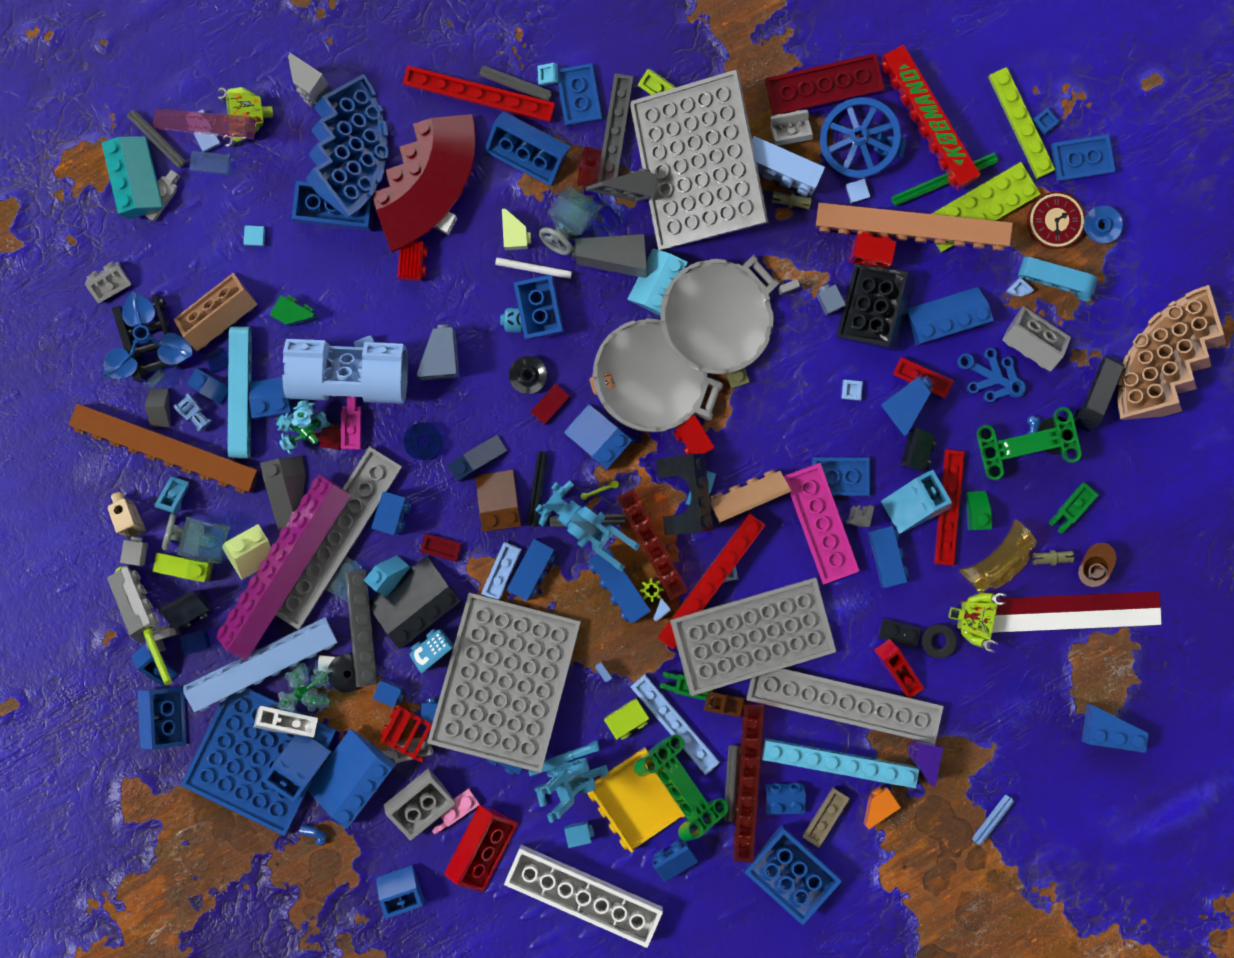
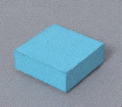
[537,63,558,86]
[244,226,265,247]

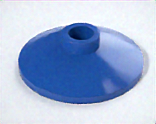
[1084,205,1123,244]

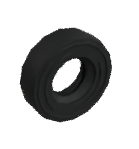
[921,624,957,659]

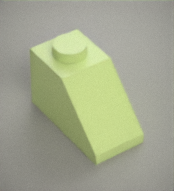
[502,209,531,251]

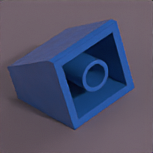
[881,374,933,436]

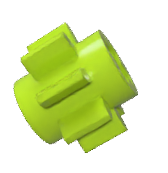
[640,578,664,602]

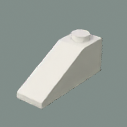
[254,706,318,737]

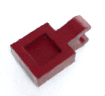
[308,428,341,450]

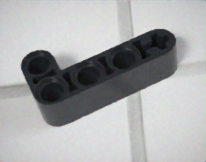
[1073,355,1124,433]

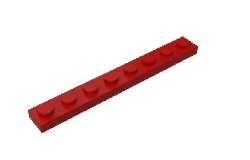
[403,65,555,123]

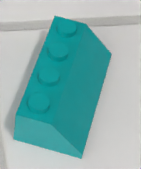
[102,137,163,220]

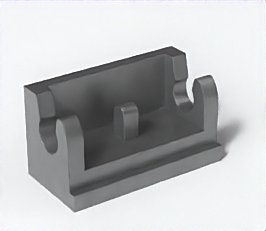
[845,505,874,528]

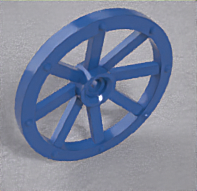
[820,98,901,178]

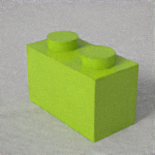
[604,697,649,740]

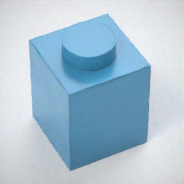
[564,821,594,848]

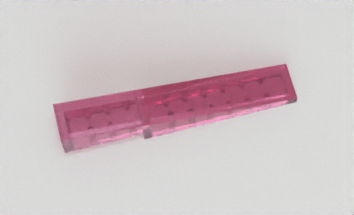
[152,108,256,139]

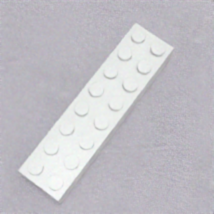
[504,845,663,948]

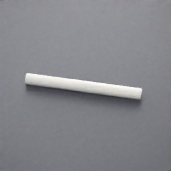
[495,258,572,279]

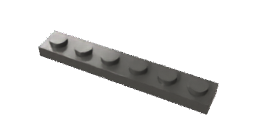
[597,73,633,183]
[345,569,377,687]

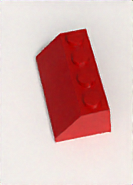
[444,805,519,892]

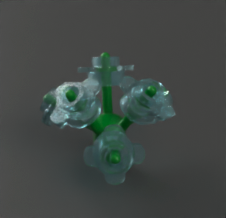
[278,662,331,712]

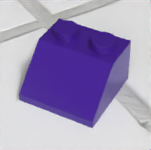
[908,739,943,787]

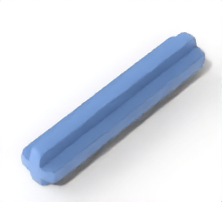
[972,795,1014,845]

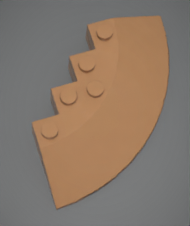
[1118,285,1226,420]

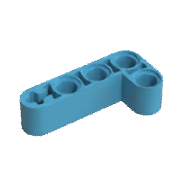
[1018,257,1098,301]

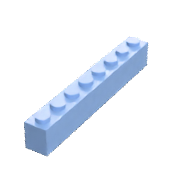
[183,617,337,712]

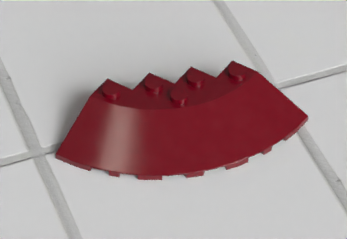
[373,114,476,252]

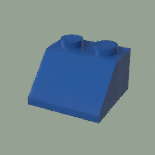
[249,377,294,420]

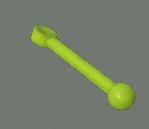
[581,481,618,500]

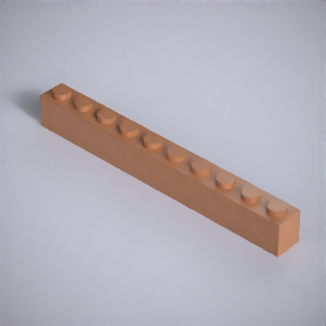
[816,203,1013,251]

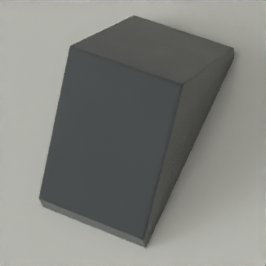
[145,388,171,428]

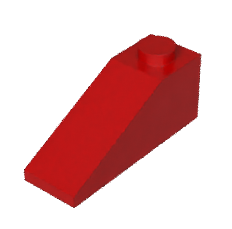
[874,639,924,698]

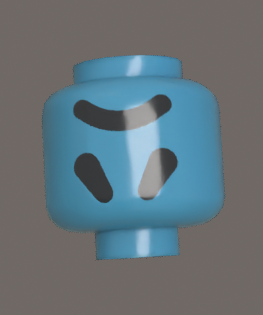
[500,308,523,333]

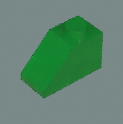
[966,491,992,530]

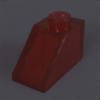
[577,147,602,189]

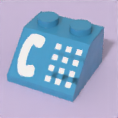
[409,628,454,674]

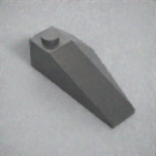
[260,455,306,535]

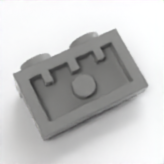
[85,261,131,304]

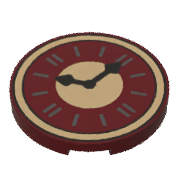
[1027,192,1085,250]

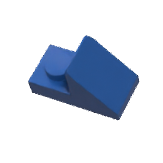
[186,368,228,404]

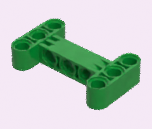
[976,407,1081,480]
[634,734,728,841]

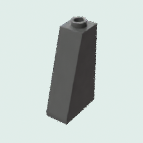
[572,234,647,278]

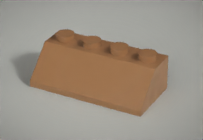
[173,272,257,351]
[710,469,791,523]

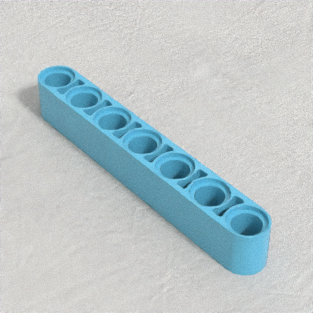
[228,327,252,458]

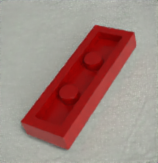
[892,356,954,398]

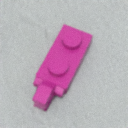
[341,396,362,450]

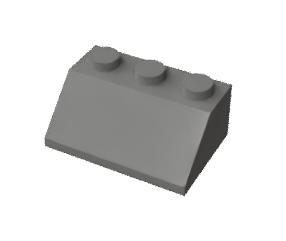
[288,53,332,107]
[1002,306,1071,372]
[384,768,456,841]

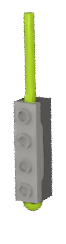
[107,566,172,685]

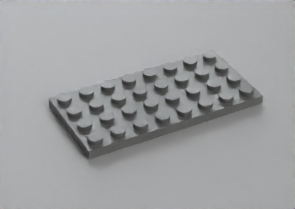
[670,578,836,696]

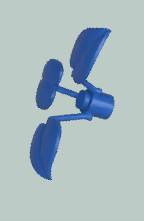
[103,291,193,380]

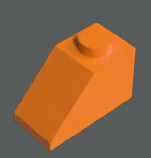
[864,786,901,830]

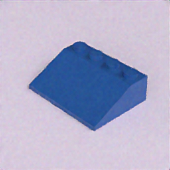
[307,728,397,829]
[744,825,842,925]

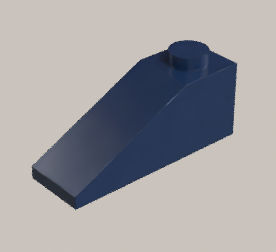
[447,435,507,482]

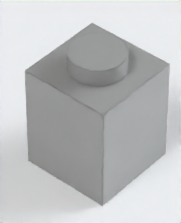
[120,537,148,566]

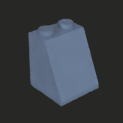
[417,325,460,381]

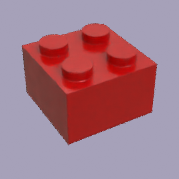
[848,232,896,269]

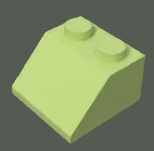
[222,524,271,580]

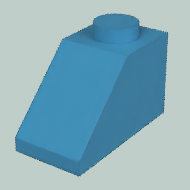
[364,555,410,597]

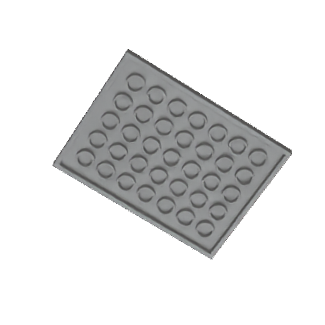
[630,70,768,251]
[427,593,580,773]

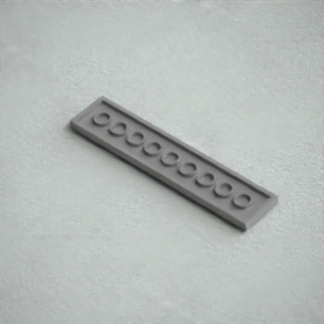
[276,446,402,630]
[746,668,944,744]

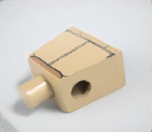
[108,492,147,539]

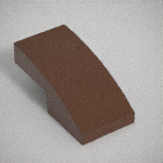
[704,691,744,717]

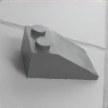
[586,168,657,202]

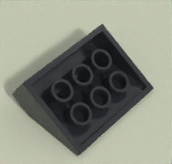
[836,264,915,352]
[369,556,462,650]

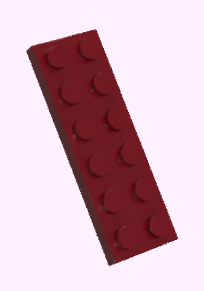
[764,53,885,116]

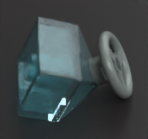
[539,186,602,255]
[162,513,230,564]

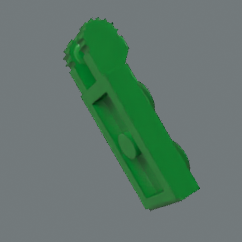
[1049,482,1098,534]
[660,671,715,701]

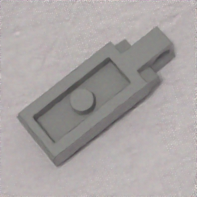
[145,170,180,222]
[382,735,434,763]

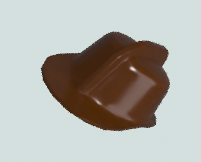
[1078,543,1117,587]

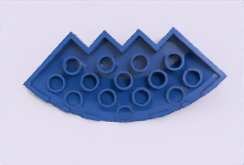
[306,74,388,218]

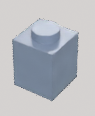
[816,284,845,316]

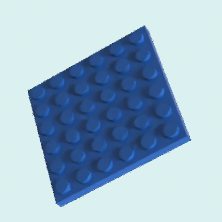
[180,687,337,836]

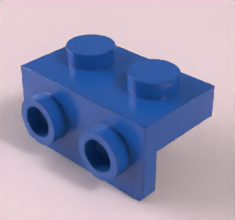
[765,783,806,815]

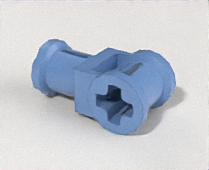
[173,393,212,432]

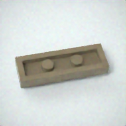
[802,787,850,848]

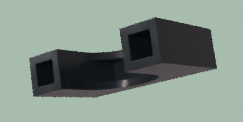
[656,453,713,536]

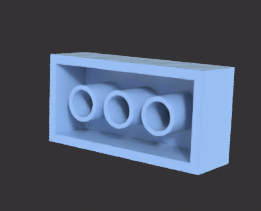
[752,136,825,196]

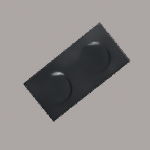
[878,619,921,647]

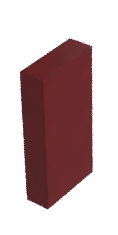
[530,384,570,425]
[420,533,462,562]

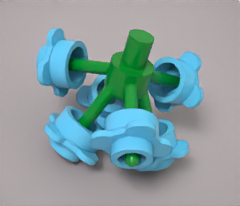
[276,400,330,455]

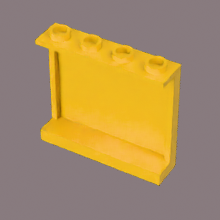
[587,747,685,853]

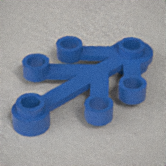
[957,348,1026,403]

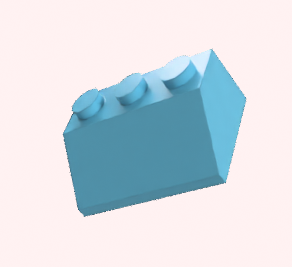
[627,249,687,316]

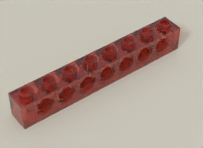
[732,702,764,863]

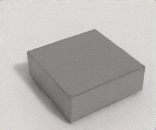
[778,280,800,296]

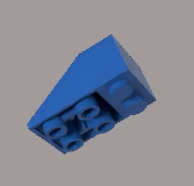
[262,735,332,803]

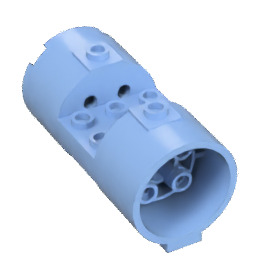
[282,339,408,404]

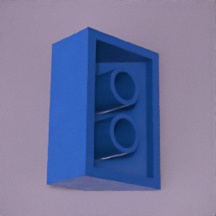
[513,275,565,339]
[137,687,187,750]

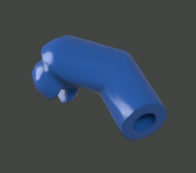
[1027,415,1041,434]
[299,825,327,845]

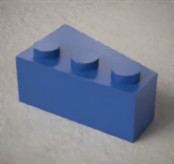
[1082,703,1149,753]

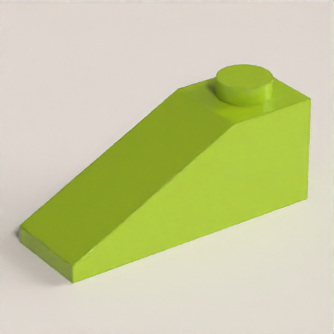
[153,553,214,582]

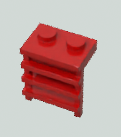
[380,704,432,763]

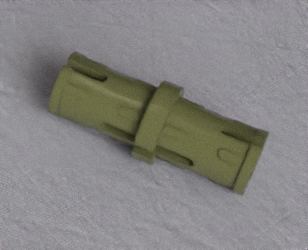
[771,191,811,210]
[1032,550,1074,565]

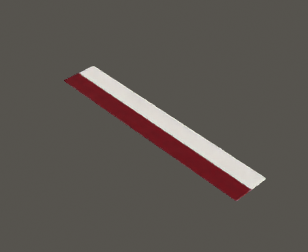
[961,591,1161,632]

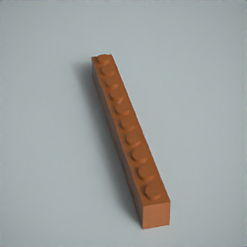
[69,404,261,494]

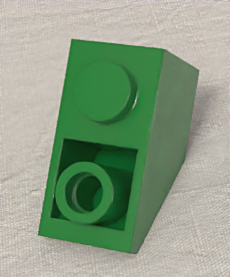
[269,295,317,327]

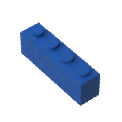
[588,547,651,624]

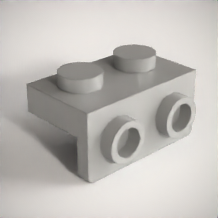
[770,110,813,146]
[146,625,181,652]

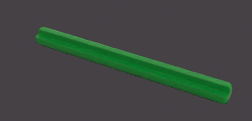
[891,153,998,206]

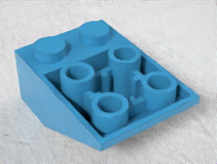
[881,470,952,535]

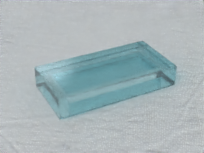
[189,151,231,175]

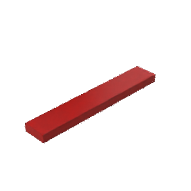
[934,450,965,566]

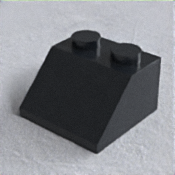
[899,428,936,473]
[159,589,214,630]

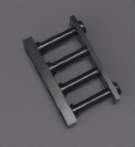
[112,294,184,383]

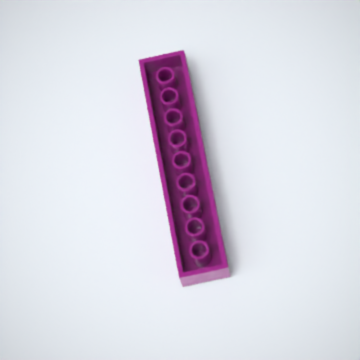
[216,474,351,660]

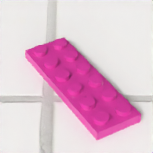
[783,463,859,585]

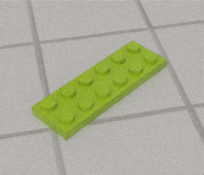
[932,162,1040,252]

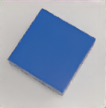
[1032,108,1059,135]

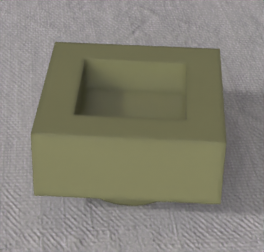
[726,368,750,389]

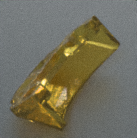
[959,519,1037,593]

